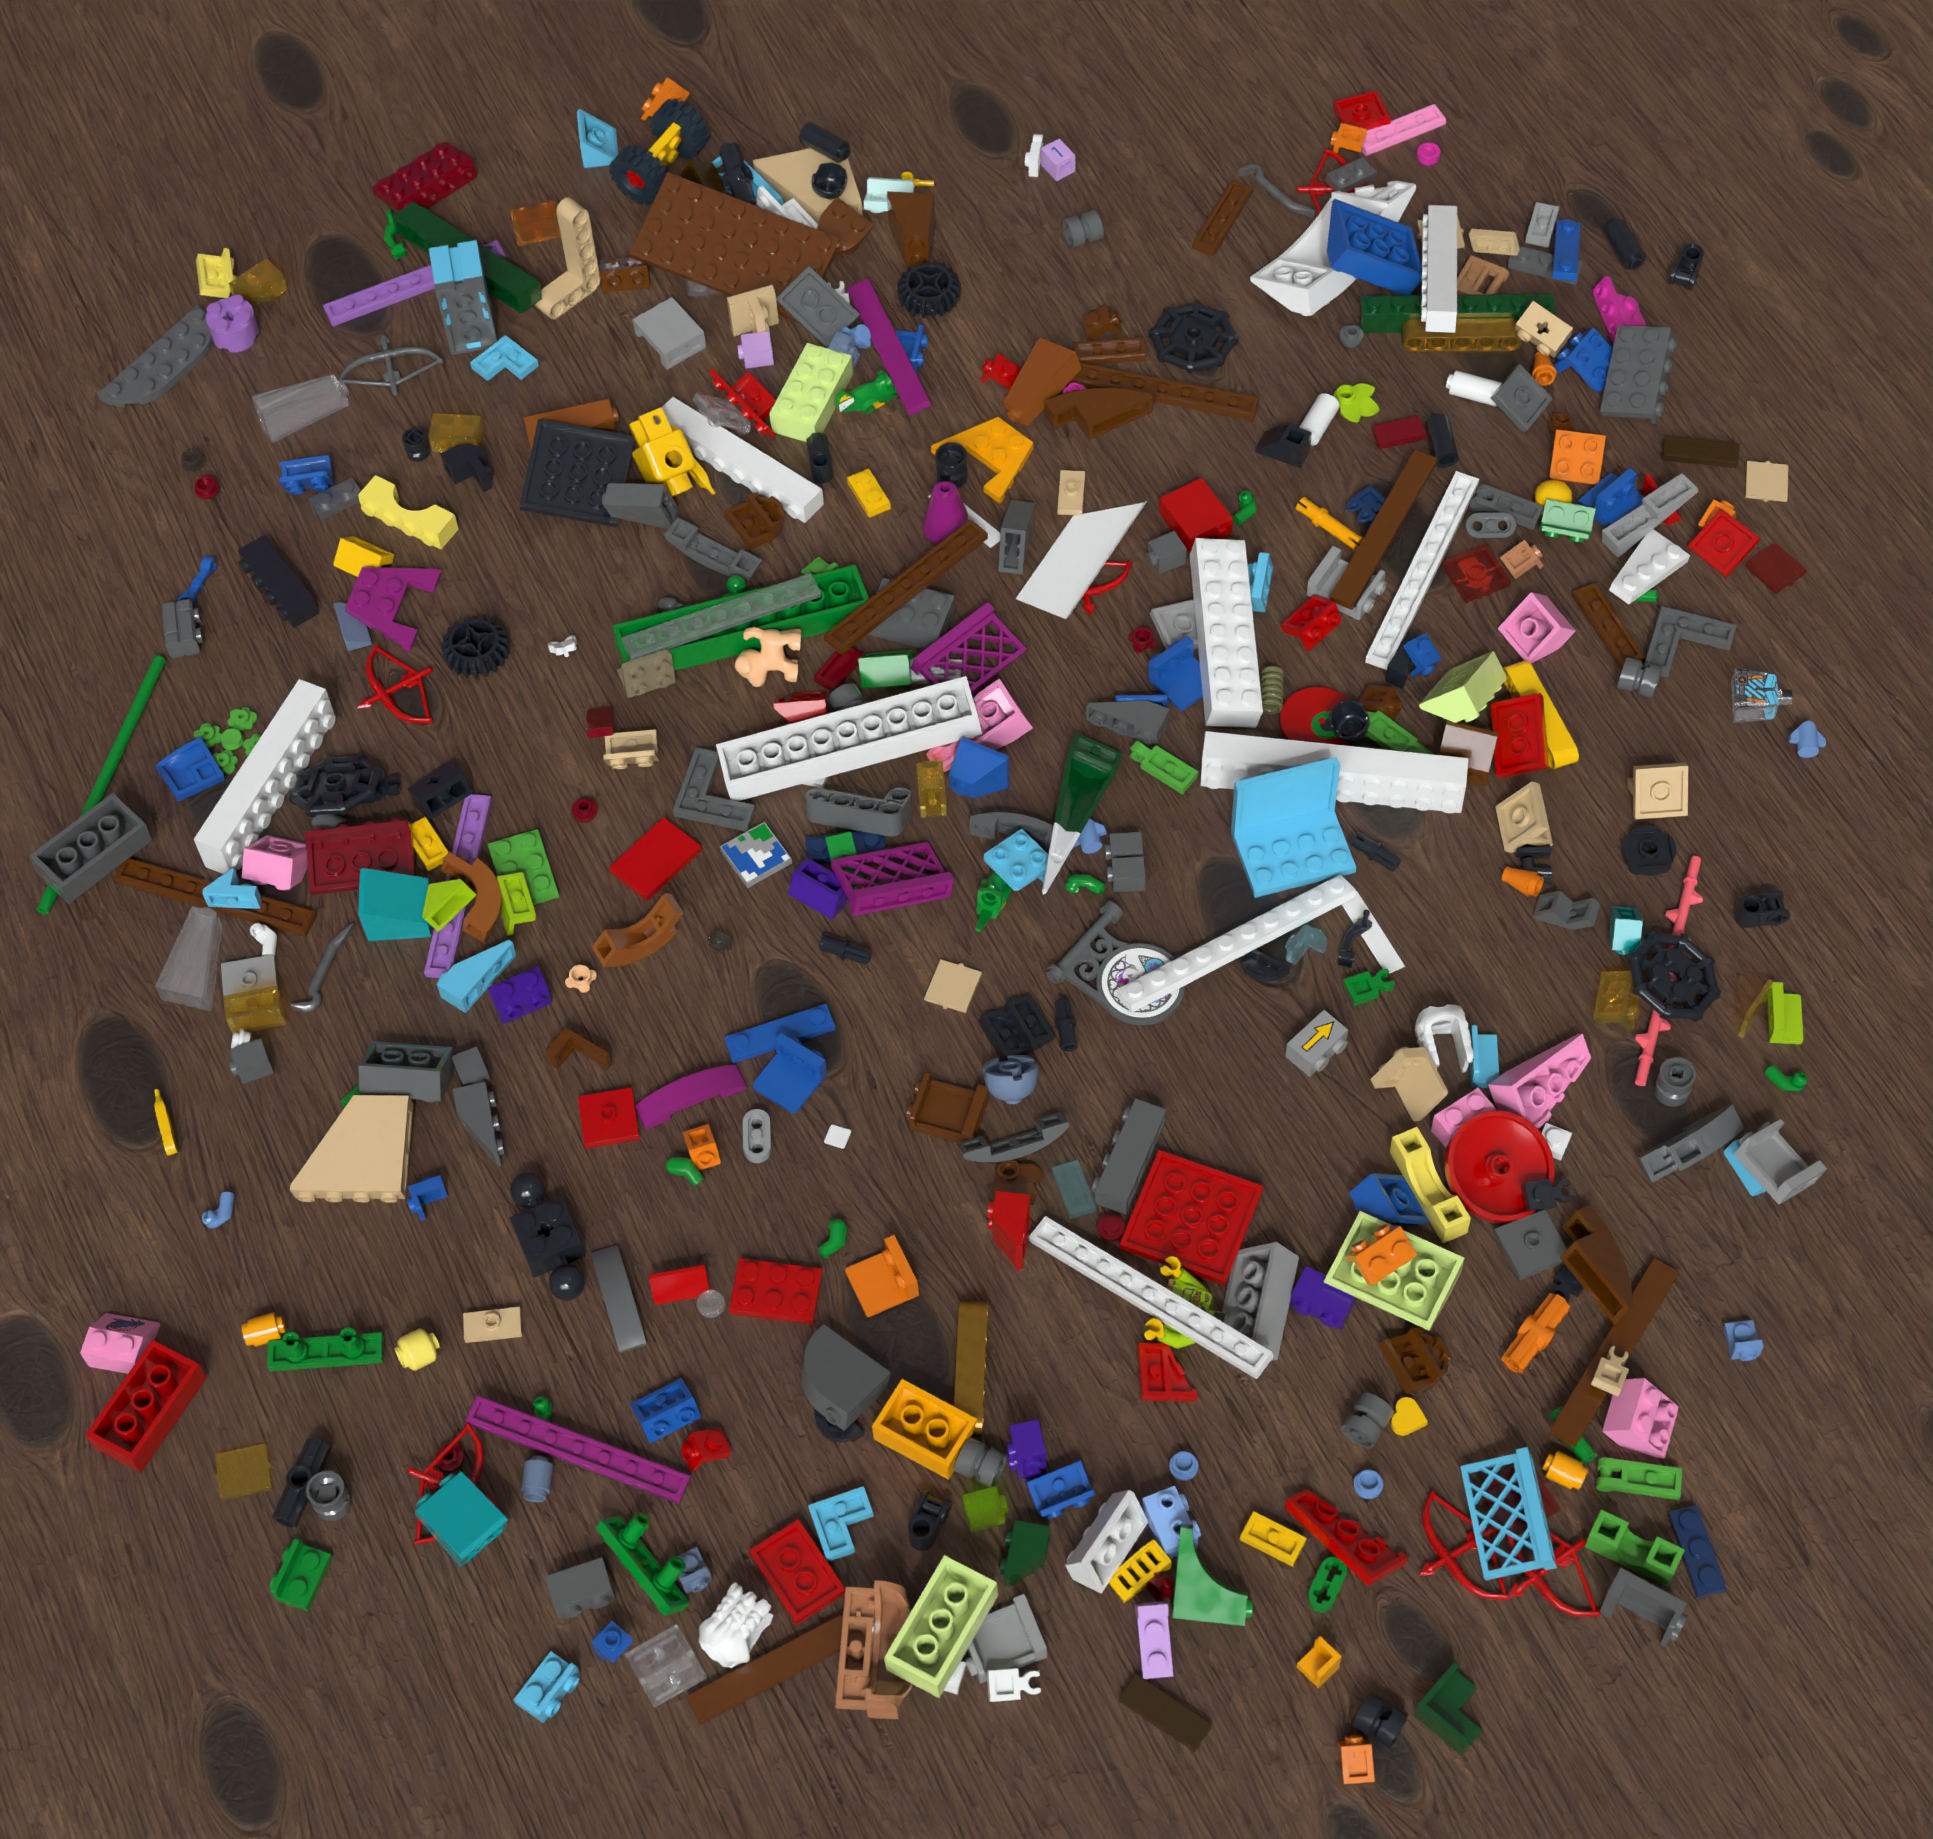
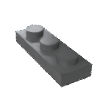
[1508,246,1584,285]

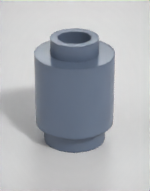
[521,1456,553,1502]

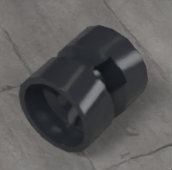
[935,442,968,488]
[1352,1692,1409,1749]

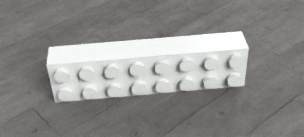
[1190,538,1263,728]
[194,679,336,874]

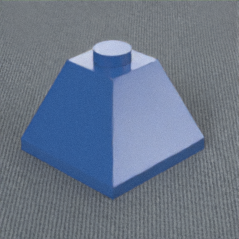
[949,737,1010,798]
[1349,1173,1430,1224]

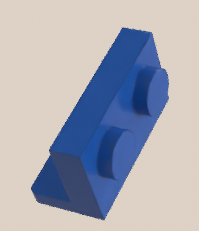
[896,324,928,375]
[1025,1460,1096,1519]

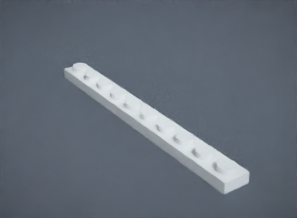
[1365,471,1479,670]
[1117,874,1356,1013]
[1029,1216,1274,1379]

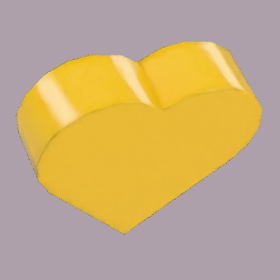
[1391,1397,1428,1436]

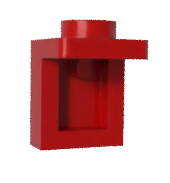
[980,353,1022,390]
[681,1427,732,1471]

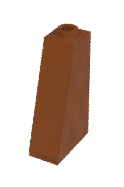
[1003,338,1082,426]
[523,399,619,451]

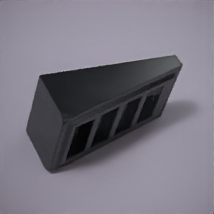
[1385,631,1417,689]

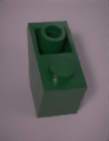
[999,1520,1050,1587]

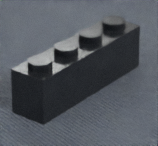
[237,536,319,629]

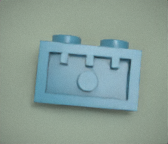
[1248,553,1274,612]
[514,1651,580,1723]

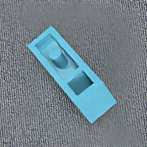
[437,940,516,1013]

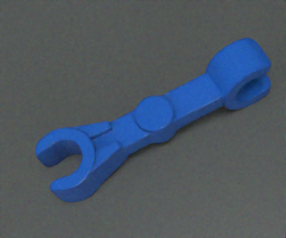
[176,556,217,608]

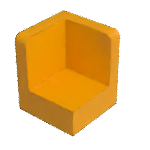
[1297,1636,1342,1688]

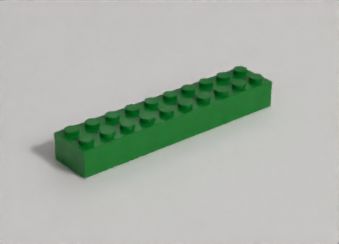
[612,565,869,671]

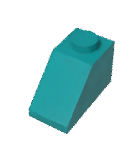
[1610,906,1643,955]

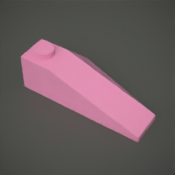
[926,679,1033,774]
[1488,1034,1591,1129]

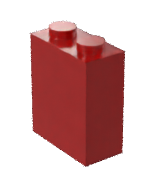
[1159,478,1233,554]

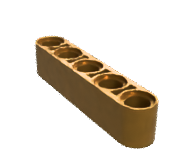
[1402,318,1522,352]
[954,1301,988,1435]

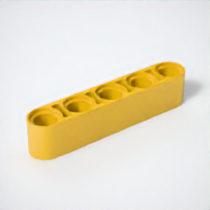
[1503,660,1579,769]

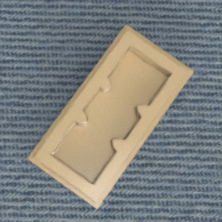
[1469,229,1520,256]
[1058,470,1085,515]
[463,1307,522,1343]

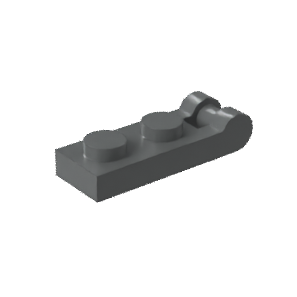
[1469,484,1544,530]

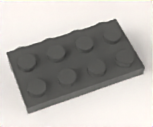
[1600,325,1677,424]

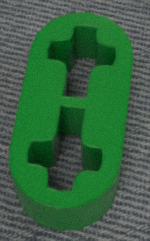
[1308,1557,1347,1613]

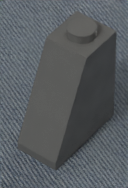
[602,483,679,529]
[998,500,1036,575]

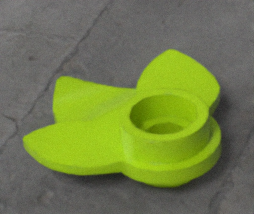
[1334,383,1379,423]

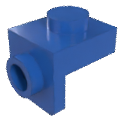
[1403,633,1442,678]
[406,1175,448,1221]
[591,1621,633,1663]

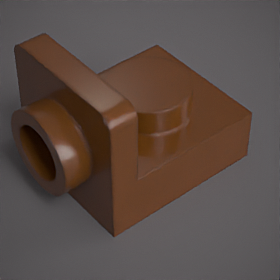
[1358,685,1402,721]

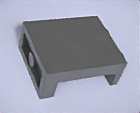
[1600,1568,1688,1647]

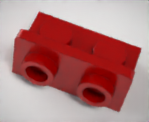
[1280,595,1342,650]

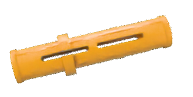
[1296,497,1363,551]

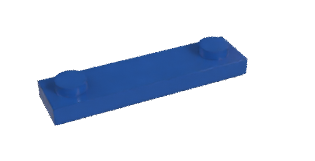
[1552,219,1580,282]
[724,1004,835,1064]

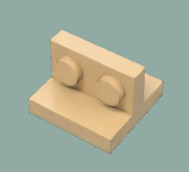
[727,285,779,336]
[1627,763,1688,819]
[1495,781,1553,853]

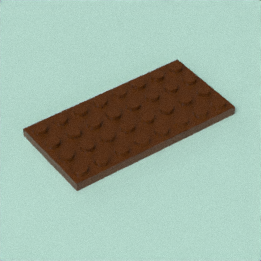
[630,172,840,322]

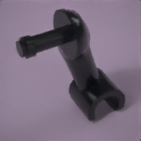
[1337,909,1372,968]

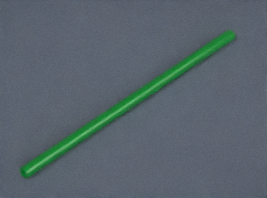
[36,655,166,915]

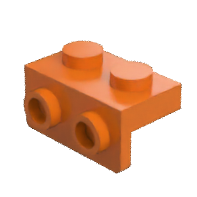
[641,77,690,121]
[1345,1224,1417,1286]

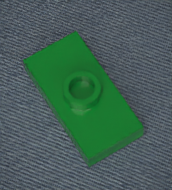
[825,832,862,886]

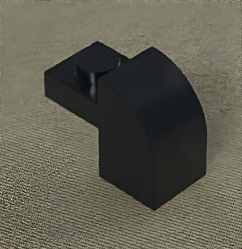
[440,444,493,492]

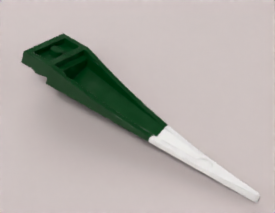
[1042,733,1123,895]

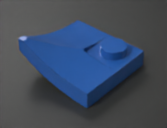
[155,737,225,802]

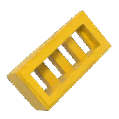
[1108,1539,1171,1603]

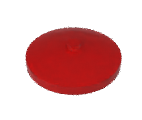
[1444,1111,1555,1223]

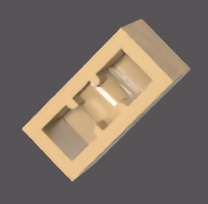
[1515,301,1573,358]

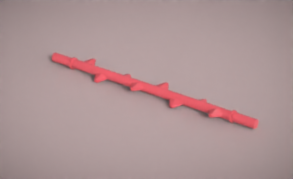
[1635,856,1703,1086]

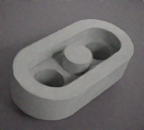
[743,1109,772,1163]

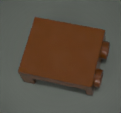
[906,1072,989,1143]

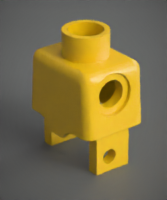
[629,407,695,497]

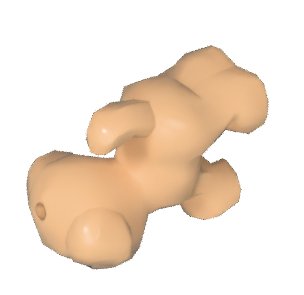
[734,627,801,687]

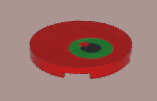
[1280,687,1350,746]

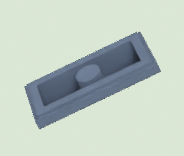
[334,602,372,651]

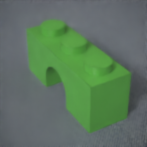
[1585,1509,1685,1587]

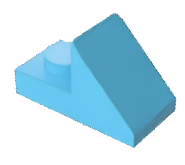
[202,868,262,909]

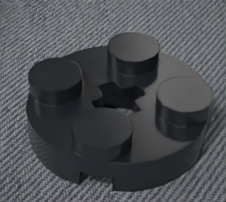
[1621,825,1676,876]

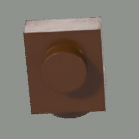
[1082,304,1122,340]

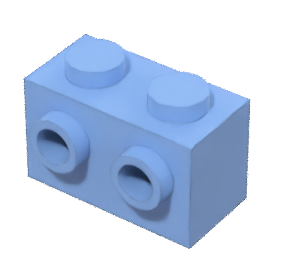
[1142,1486,1201,1559]

